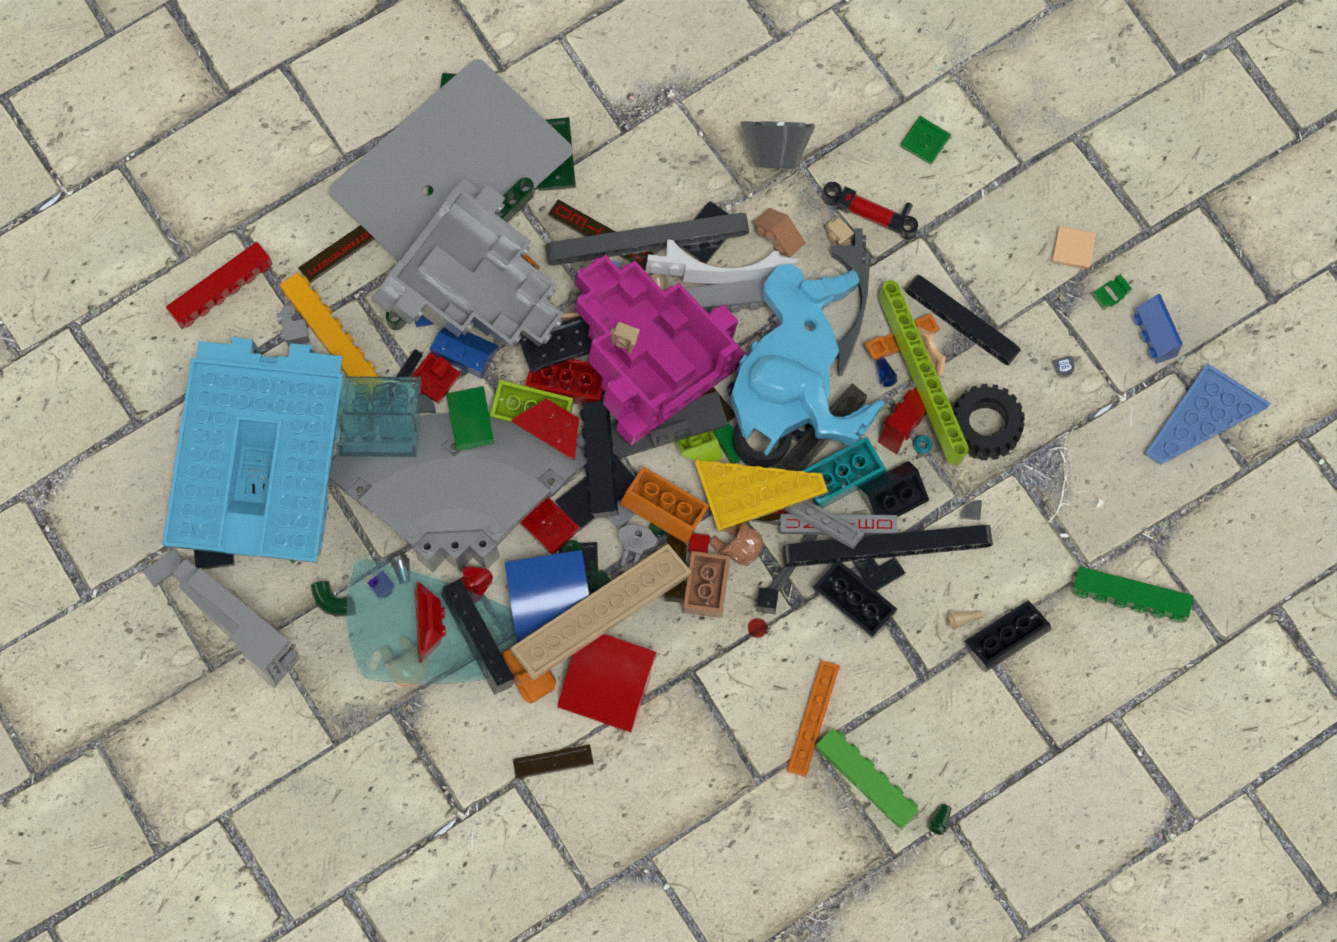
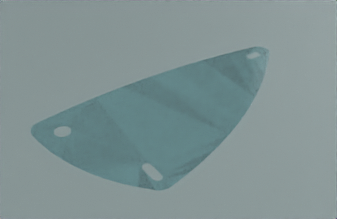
[347,559,517,684]

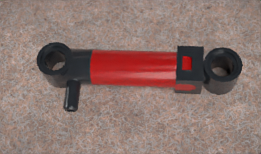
[823,182,918,240]

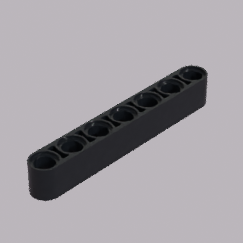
[905,275,1021,366]

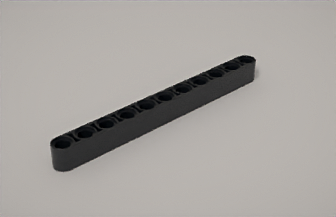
[782,525,993,567]

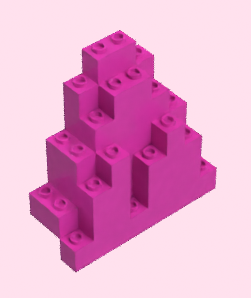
[575,255,748,446]

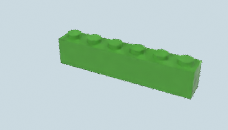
[815,728,919,831]

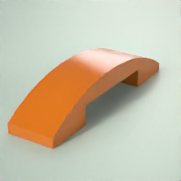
[865,313,940,361]

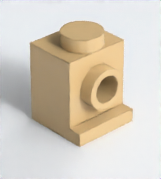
[825,218,854,246]
[611,322,640,354]

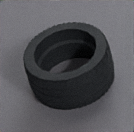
[732,423,792,468]

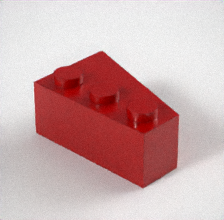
[878,387,927,455]

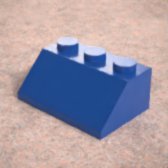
[1133,294,1183,364]
[430,327,499,379]

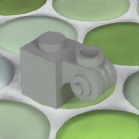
[277,305,310,347]

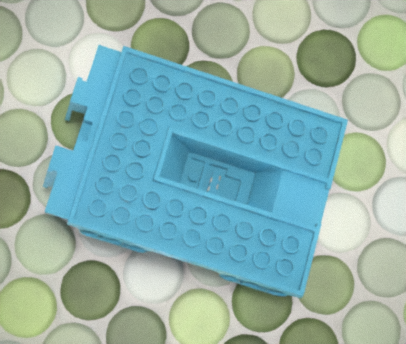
[162,337,344,563]

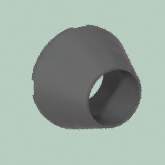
[740,121,815,168]

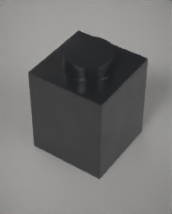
[756,587,779,615]

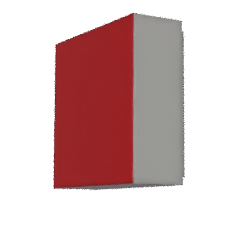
[688,533,710,553]

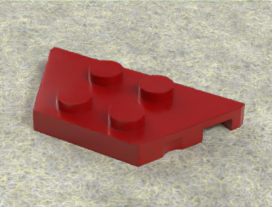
[511,398,579,460]

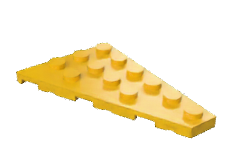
[695,460,829,532]

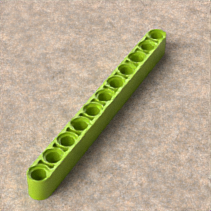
[878,280,969,465]

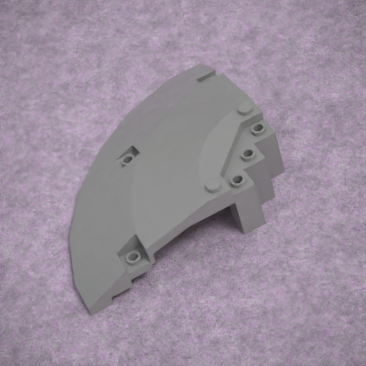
[329,413,588,573]

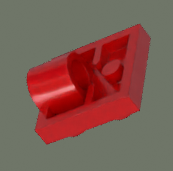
[408,352,461,404]

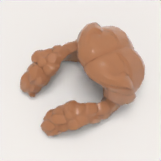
[709,523,763,566]

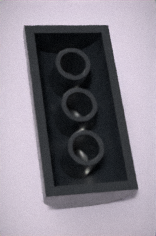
[813,559,898,639]
[964,600,1052,672]

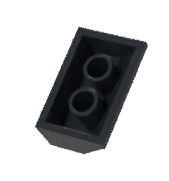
[859,461,930,517]

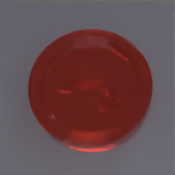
[748,618,767,638]

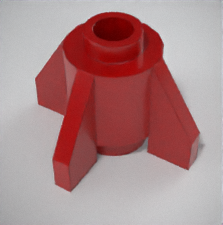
[458,566,493,603]

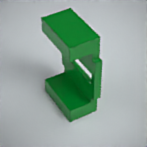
[1092,274,1132,310]

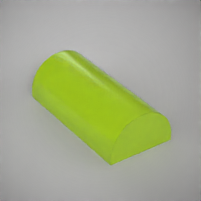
[490,380,574,422]

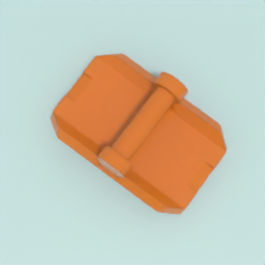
[501,646,556,704]

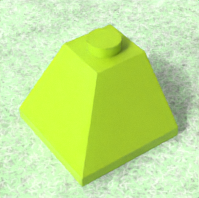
[675,431,723,462]

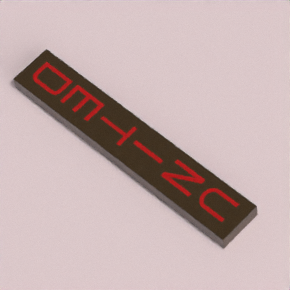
[548,199,654,270]

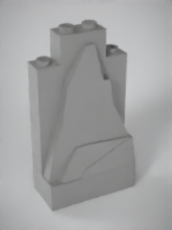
[173,559,300,688]

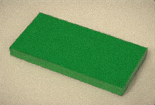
[446,386,495,451]

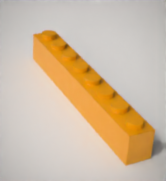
[280,272,387,404]

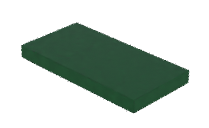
[538,117,576,191]

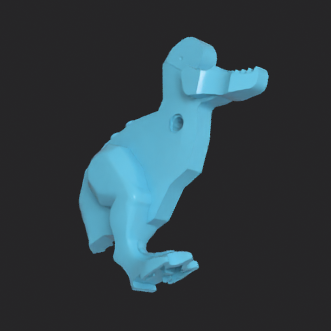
[730,264,885,456]

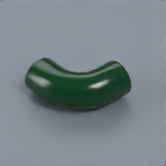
[311,581,356,617]

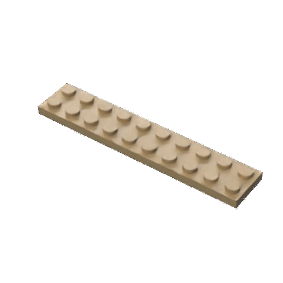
[510,544,692,680]

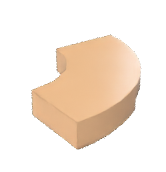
[917,327,946,376]

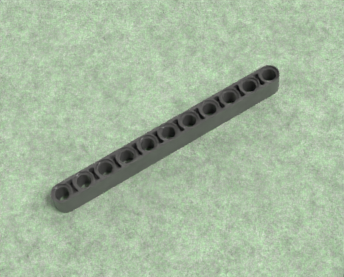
[545,213,750,266]

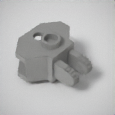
[618,524,657,567]

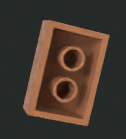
[683,551,730,618]

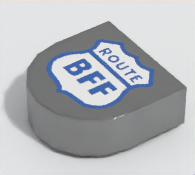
[1053,356,1075,378]

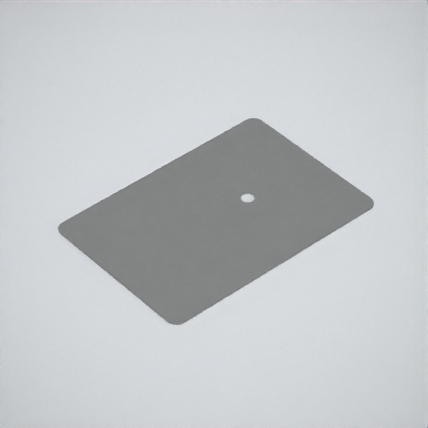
[329,59,573,261]

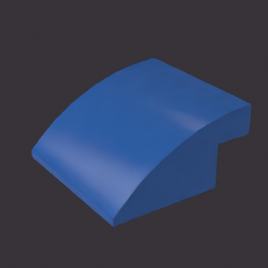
[505,550,589,643]

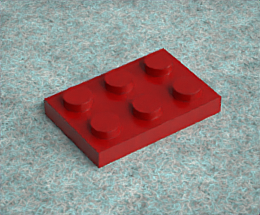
[519,498,581,555]

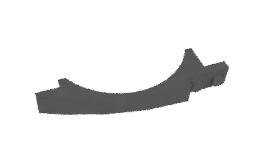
[832,228,870,376]

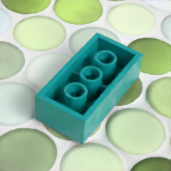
[803,437,886,509]

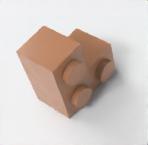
[753,208,806,258]

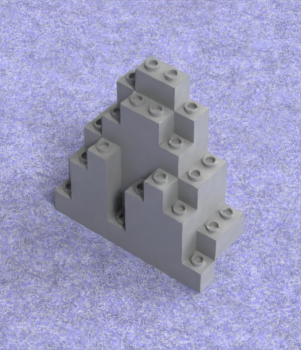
[371,178,564,347]

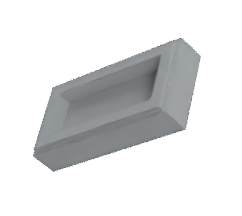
[143,549,183,588]

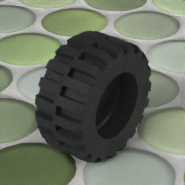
[953,384,1025,461]

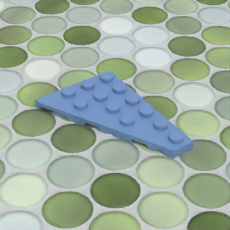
[1145,363,1271,465]

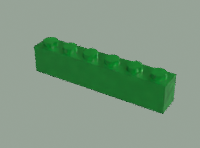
[1072,566,1194,623]

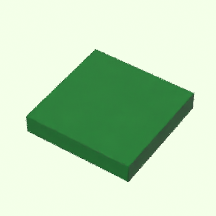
[900,116,951,165]

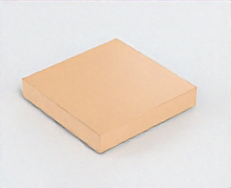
[1052,226,1096,270]

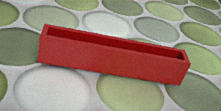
[166,242,273,330]

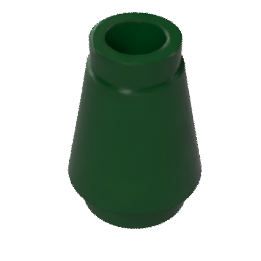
[929,804,952,835]

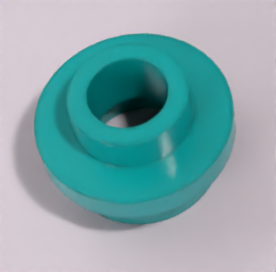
[914,435,933,454]

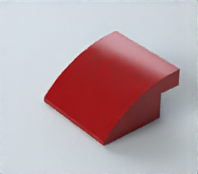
[557,634,657,733]

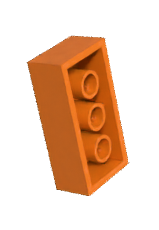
[620,466,710,544]

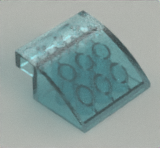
[338,376,421,457]

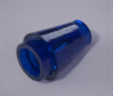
[875,358,897,387]

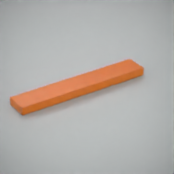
[787,660,840,778]

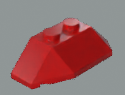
[415,582,446,663]

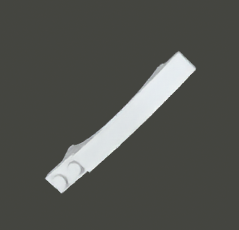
[646,239,798,284]

